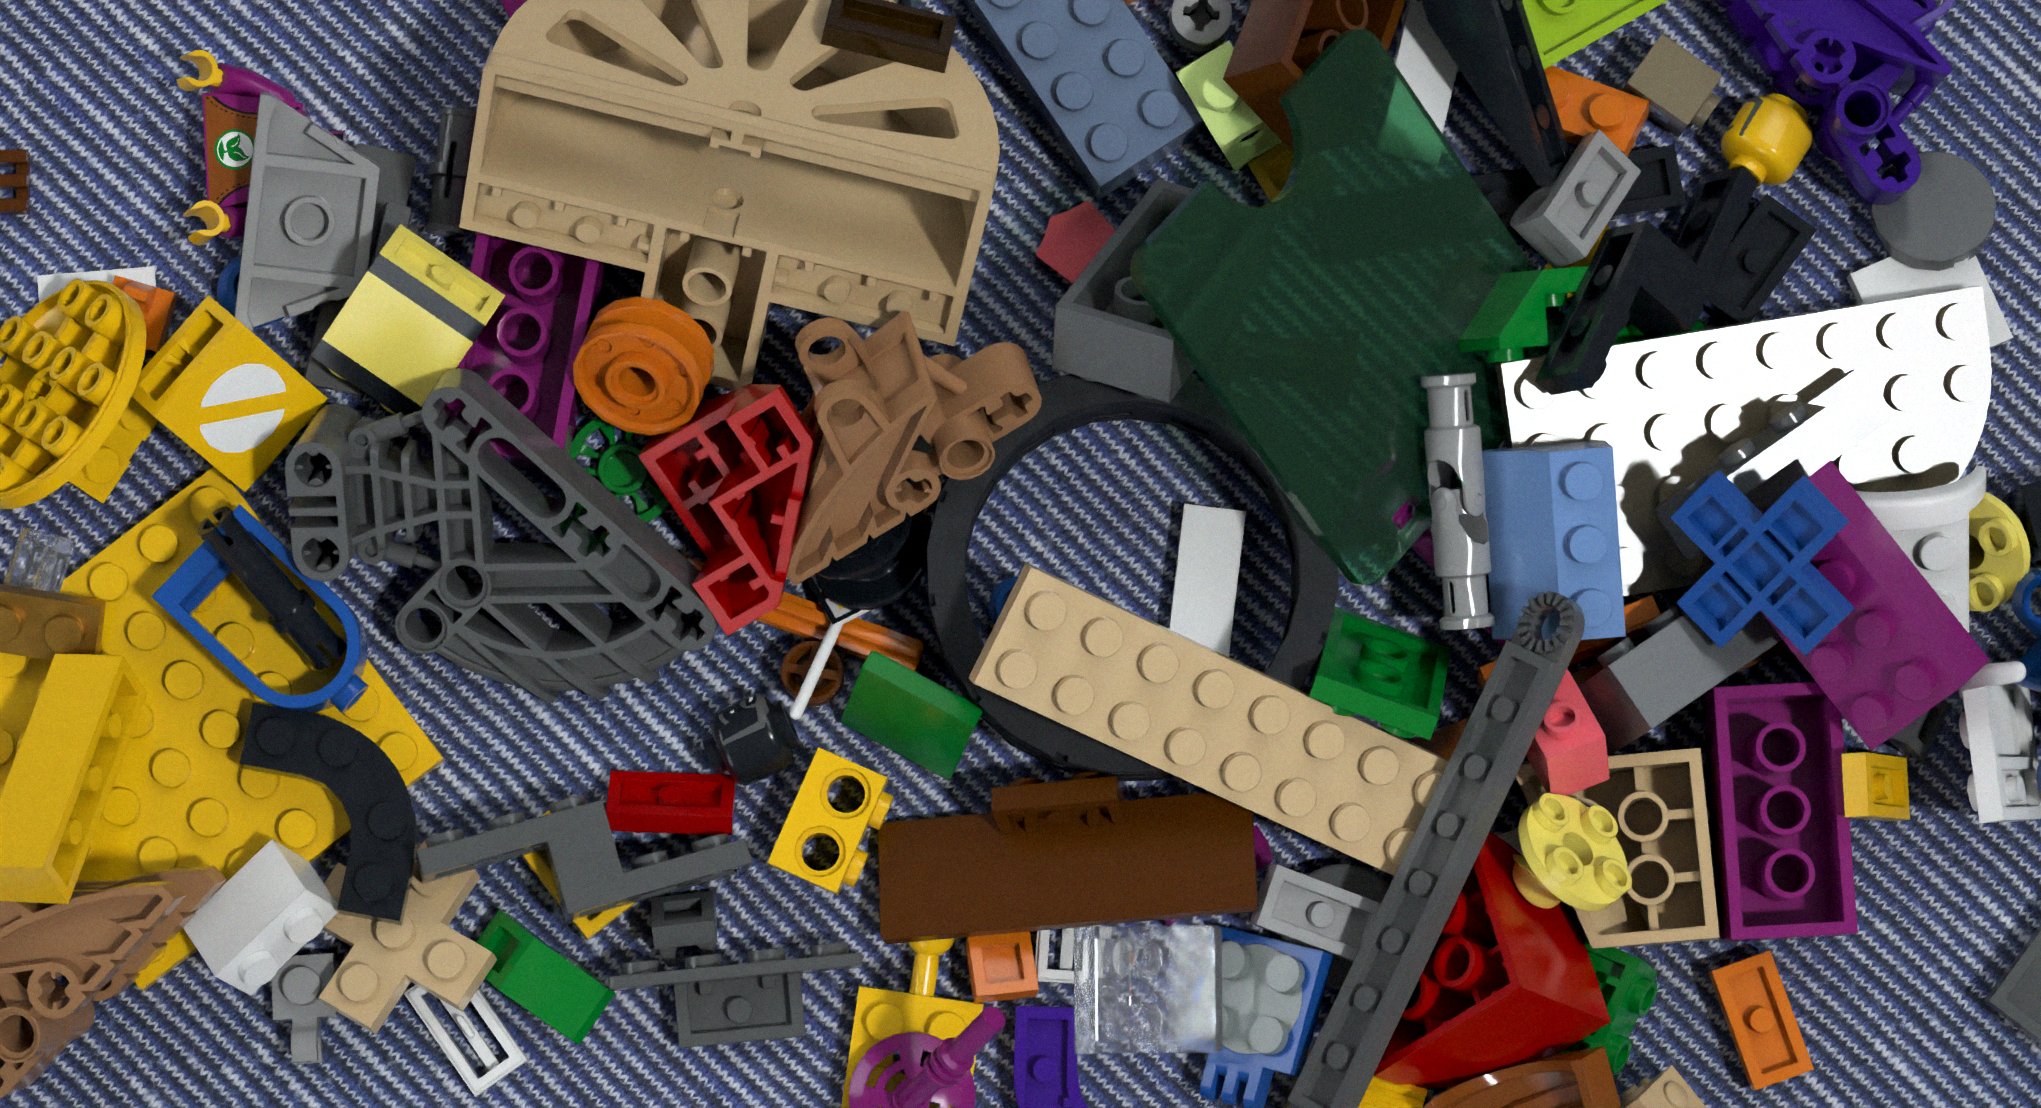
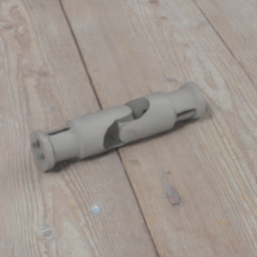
[1420,373,1495,630]

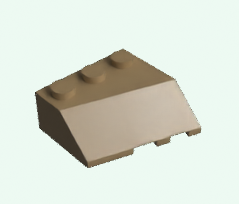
[1516,748,1720,949]

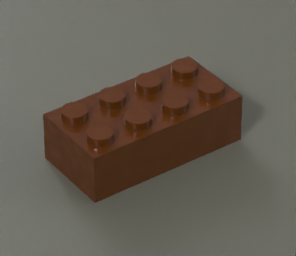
[1223,0,1406,158]

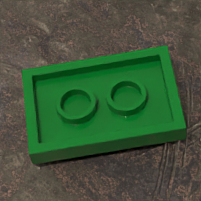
[1309,606,1451,740]

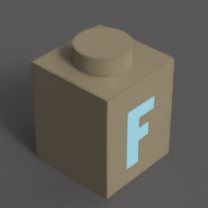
[1622,34,1723,138]

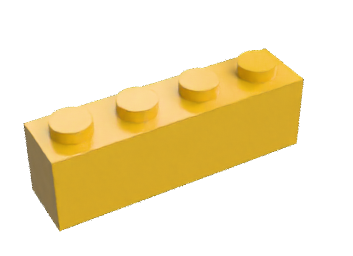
[0,654,147,904]

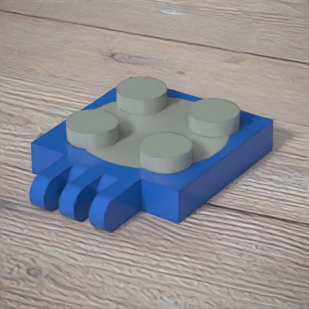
[1182,925,1334,1108]

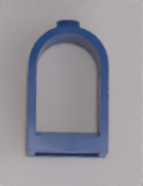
[151,504,369,713]

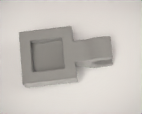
[271,953,339,1065]

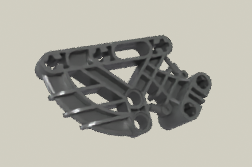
[285,368,719,703]

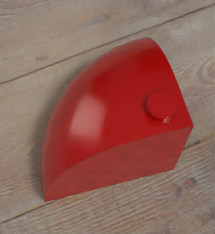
[1374,832,1611,1088]

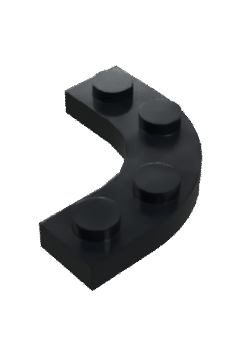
[240,703,418,925]

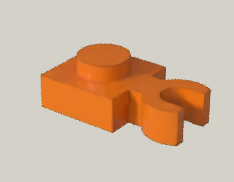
[965,932,1039,1004]

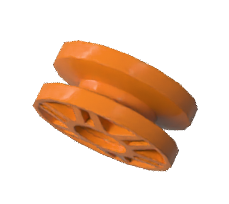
[573,296,715,435]

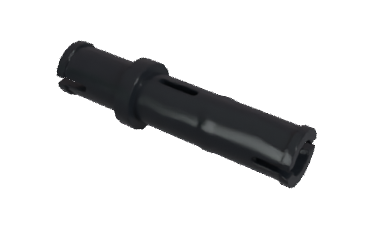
[197,506,347,670]

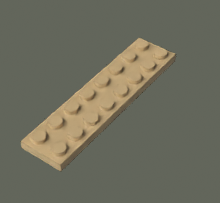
[968,562,1449,876]

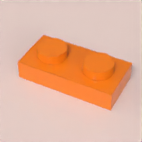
[1544,65,1649,157]
[1708,950,1814,1091]

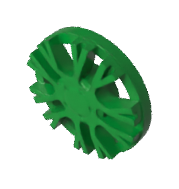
[569,417,671,523]

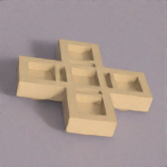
[319,840,497,1035]

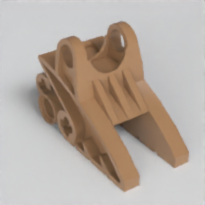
[787,311,1042,586]
[0,866,227,1099]

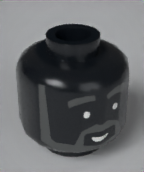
[702,693,801,786]

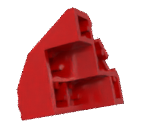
[638,384,815,636]

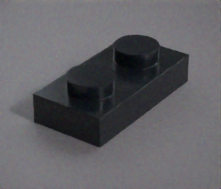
[1703,194,1817,324]

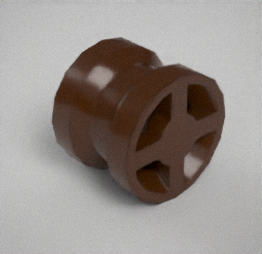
[781,641,844,707]

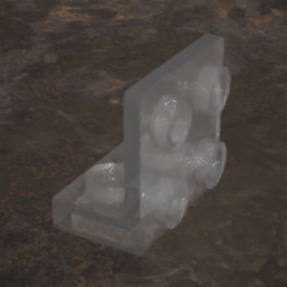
[1074,925,1223,1054]

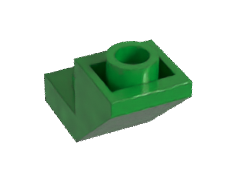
[1459,266,1589,363]
[476,909,615,1045]

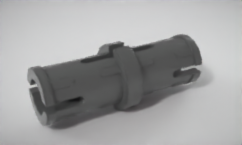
[425,108,476,238]

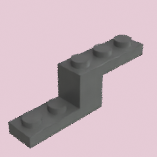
[416,795,752,922]

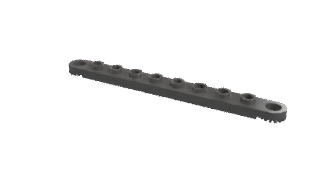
[1288,591,1585,1108]

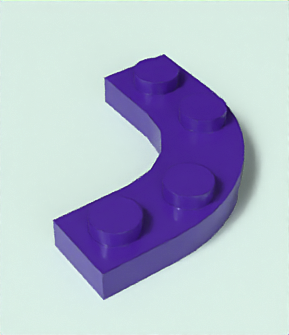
[1013,1006,1088,1108]

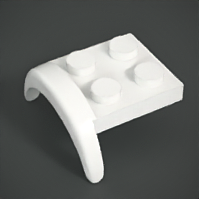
[1856,465,1986,633]
[1959,661,2041,823]

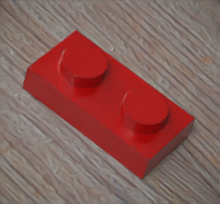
[606,771,736,835]

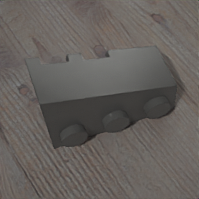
[1578,605,1783,756]

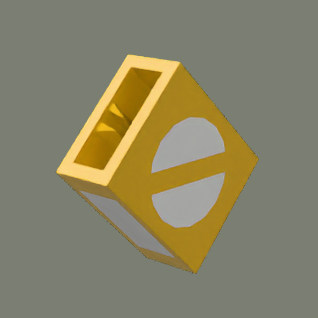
[132,295,328,492]

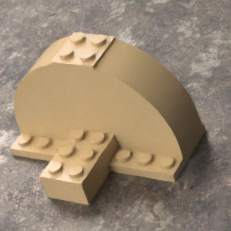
[459,0,1000,390]

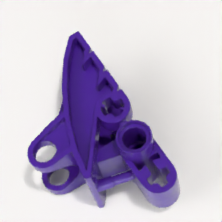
[1715,0,1955,205]

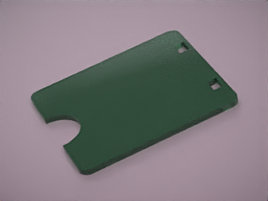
[1130,28,1566,585]

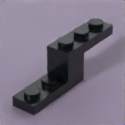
[1535,166,1759,395]

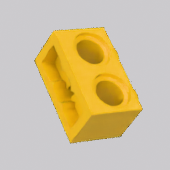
[767,747,894,896]

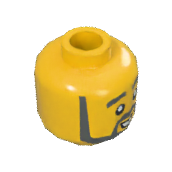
[1720,93,1813,187]

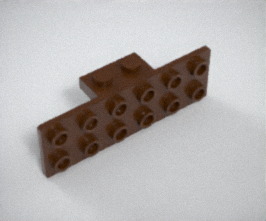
[878,772,1258,944]

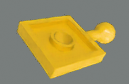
[841,938,984,1108]

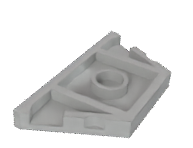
[234,92,380,331]

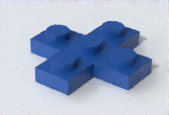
[1670,470,1855,656]

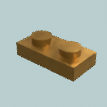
[0,584,106,660]

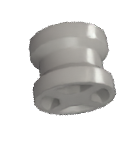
[1169,0,1232,54]

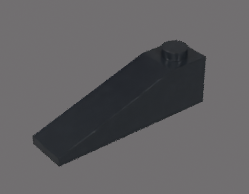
[1417,0,1571,186]

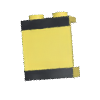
[311,224,506,426]

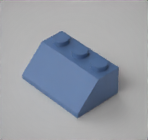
[1482,440,1626,640]

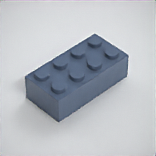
[963,0,1204,201]

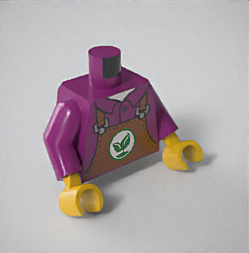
[176,50,347,246]

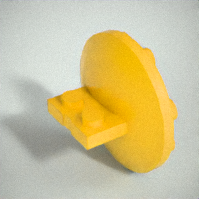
[0,279,159,509]

